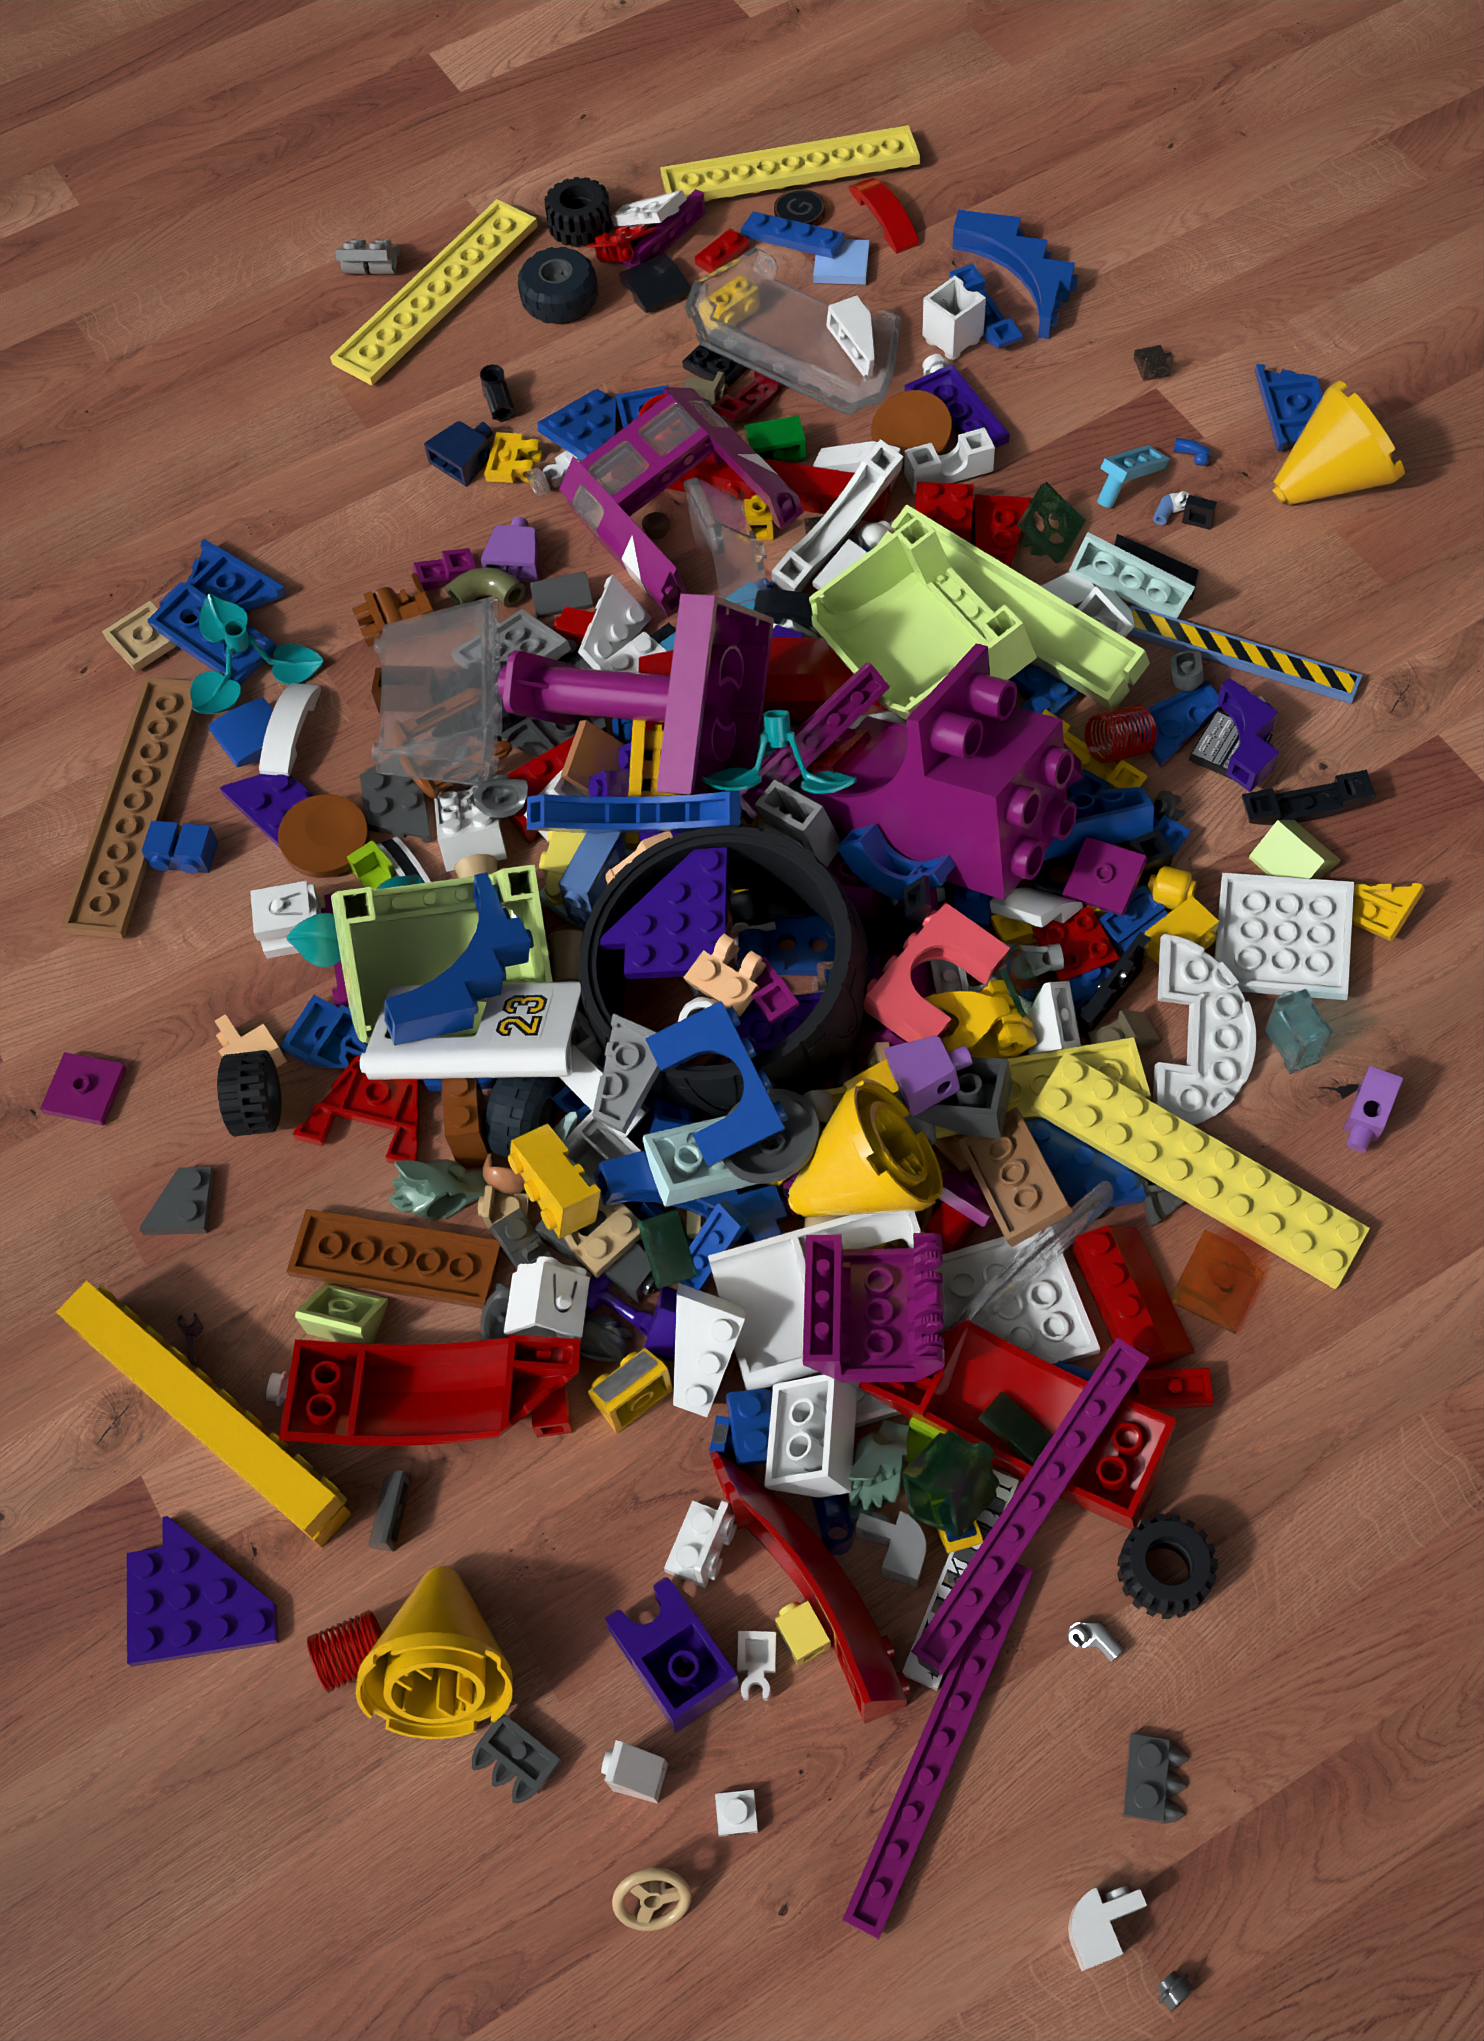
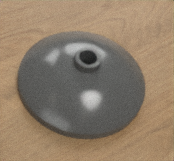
[723,1089,821,1184]

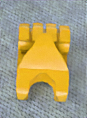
[924,980,1037,1059]

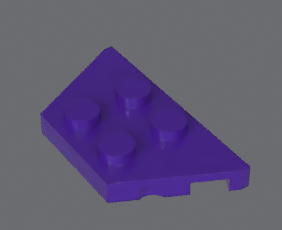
[220,774,314,848]

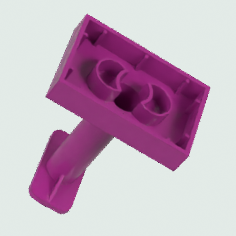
[498,594,774,795]

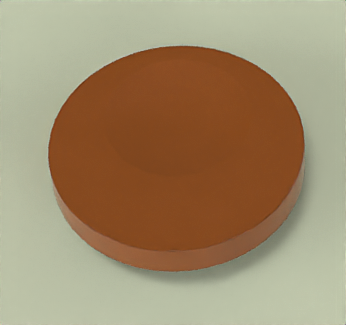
[871,390,953,470]
[278,794,369,878]

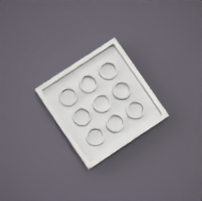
[1215,873,1354,1000]

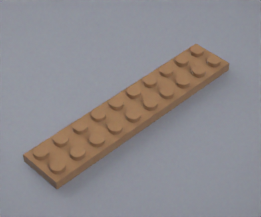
[61,677,196,939]

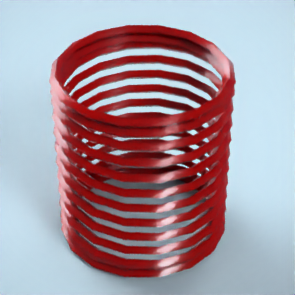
[1084,705,1157,763]
[307,1610,383,1693]

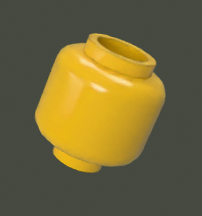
[1147,866,1197,910]

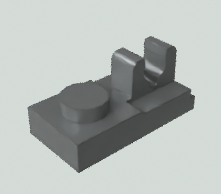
[490,1208,553,1269]

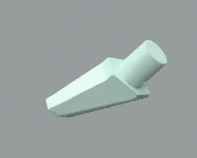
[553,1112,577,1142]

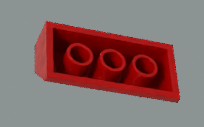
[1072,1225,1194,1370]

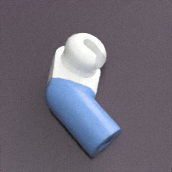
[1153,491,1190,525]

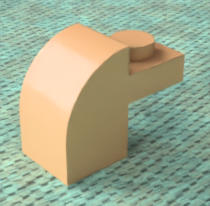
[215,1014,287,1068]

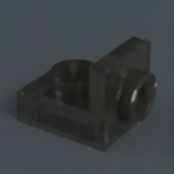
[1133,345,1173,381]

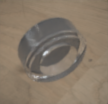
[527,467,550,497]

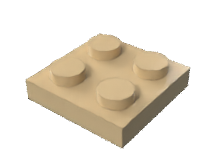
[102,601,177,672]

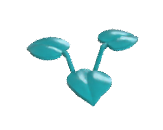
[190,594,324,714]
[702,710,857,794]
[286,874,424,968]

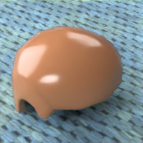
[483,1152,526,1194]

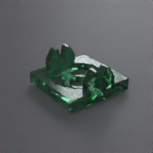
[1017,482,1086,564]

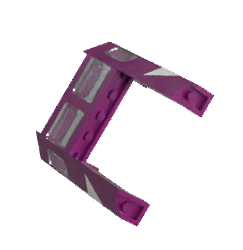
[559,387,804,617]

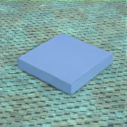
[813,239,869,285]

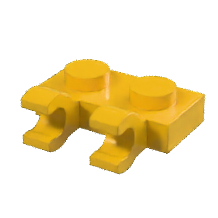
[484,432,543,483]

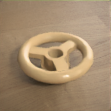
[612,1867,691,1931]

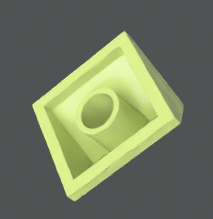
[1249,820,1340,879]
[295,1283,388,1344]

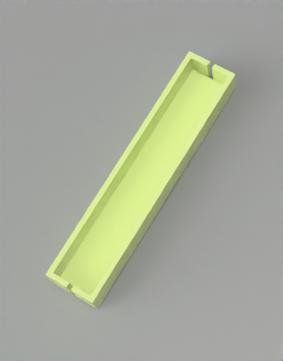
[876,504,1150,711]

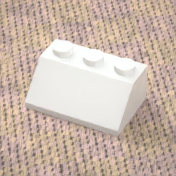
[764,1375,857,1498]

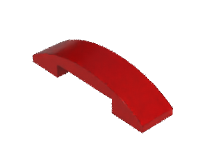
[849,178,919,254]

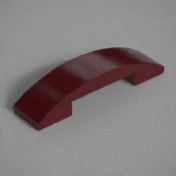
[711,360,792,422]

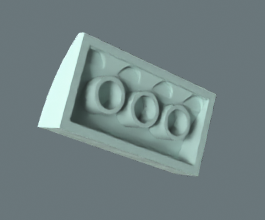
[1069,532,1195,618]
[643,1116,780,1207]

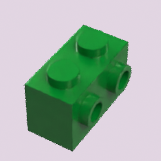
[744,415,806,463]

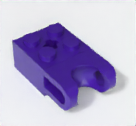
[605,1577,739,1733]

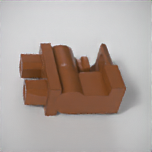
[352,573,440,649]

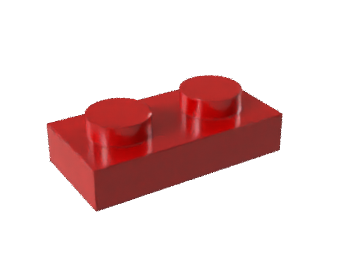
[695,228,750,276]

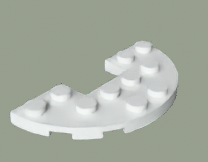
[1153,934,1256,1126]

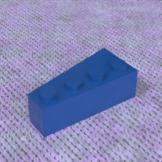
[1043,787,1154,861]

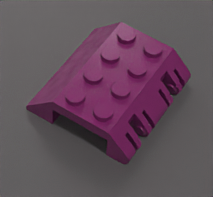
[803,1233,945,1383]

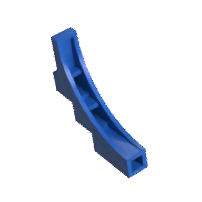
[953,210,1078,339]
[527,791,742,834]
[384,872,534,1046]
[593,1150,787,1245]

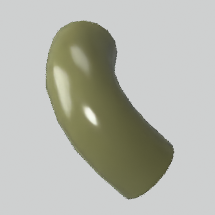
[445,567,526,609]

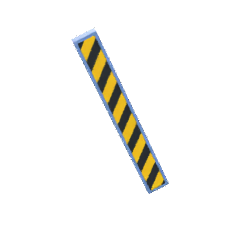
[1128,605,1362,704]

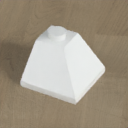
[1077,586,1135,638]

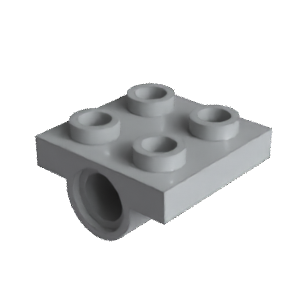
[335,239,400,274]

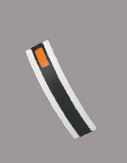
[376,837,431,883]

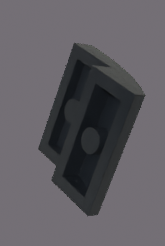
[619,253,692,313]

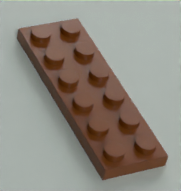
[287,1209,503,1309]

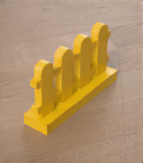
[626,720,679,850]

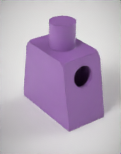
[481,517,539,582]
[884,1036,973,1116]
[1343,1066,1403,1153]

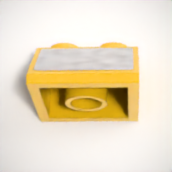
[588,1348,674,1434]

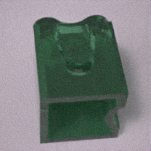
[902,1431,1000,1538]

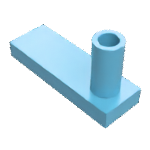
[1097,445,1170,508]

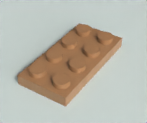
[958,1107,1073,1247]

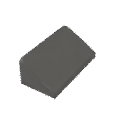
[530,572,593,618]
[368,1470,411,1552]

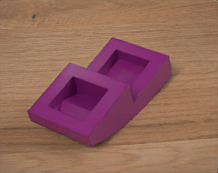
[413,548,476,591]
[752,957,800,1024]

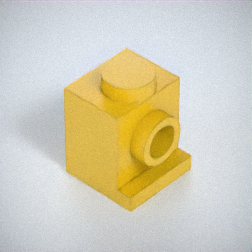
[744,495,774,541]

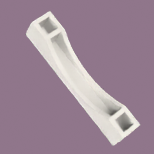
[772,439,903,592]

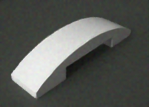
[259,683,321,777]

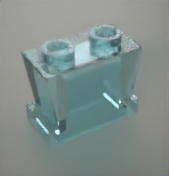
[1265,989,1333,1074]

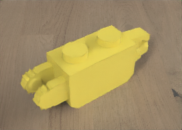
[539,831,586,906]

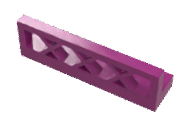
[619,189,705,268]

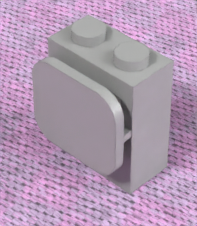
[755,780,841,867]

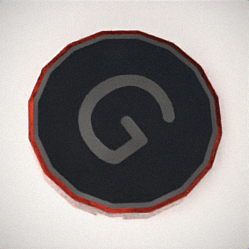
[774,189,825,226]

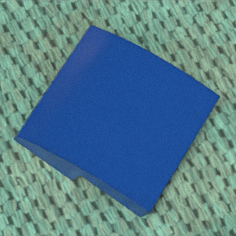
[209,697,273,768]

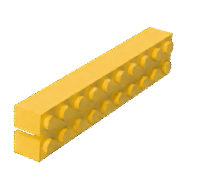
[56,1280,351,1548]

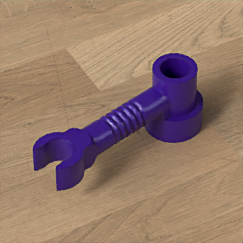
[585,1274,653,1337]

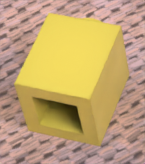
[775,1601,831,1667]

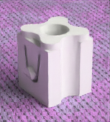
[922,276,986,359]
[250,881,325,959]
[504,1256,590,1339]

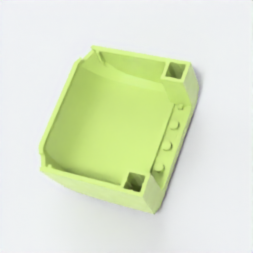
[809,514,1037,720]
[331,865,553,1044]

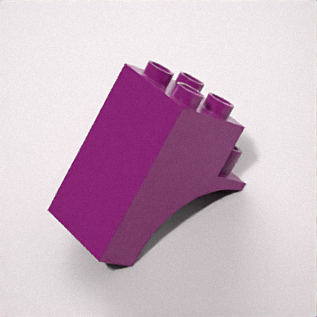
[799,643,1077,900]

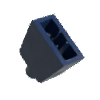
[424,421,493,487]

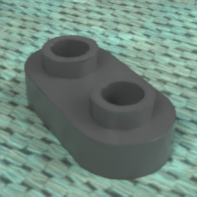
[1171,650,1204,691]

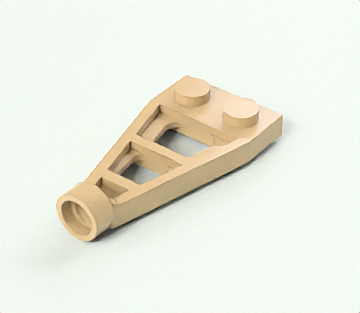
[564,1195,648,1278]

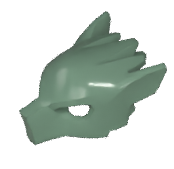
[389,1159,487,1222]
[845,1420,910,1522]

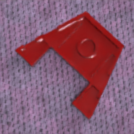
[293,1055,420,1164]

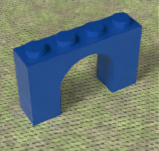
[645,1001,788,1167]

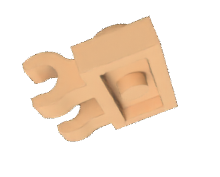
[683,934,766,1017]

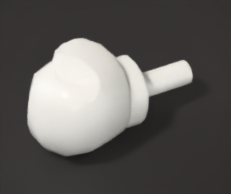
[858,519,895,550]

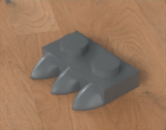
[472,1714,562,1803]
[1122,1733,1189,1824]

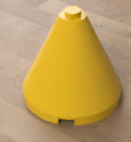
[1272,380,1405,505]
[788,1079,943,1218]
[356,1566,513,1739]

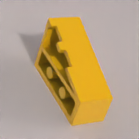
[508,1124,601,1239]

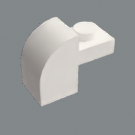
[1068,1886,1147,1971]

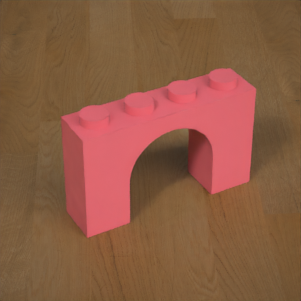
[864,902,1010,1042]

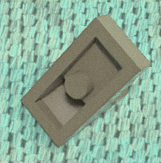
[1086,1009,1161,1051]

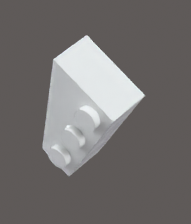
[673,1283,745,1417]

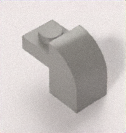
[856,1511,926,1588]

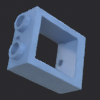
[558,832,626,925]

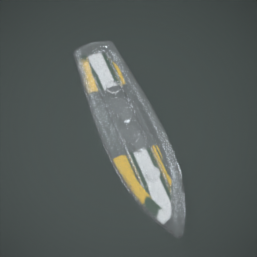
[946,1181,1114,1331]

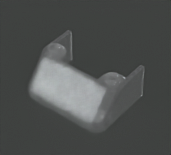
[684,478,767,604]

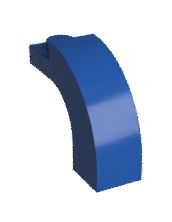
[836,824,956,900]

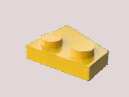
[1352,883,1425,942]

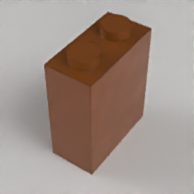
[442,1078,491,1169]

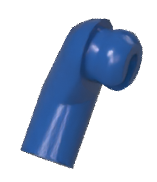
[1174,438,1212,466]

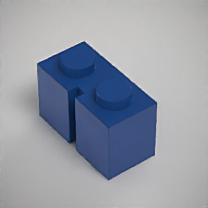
[141,820,218,874]

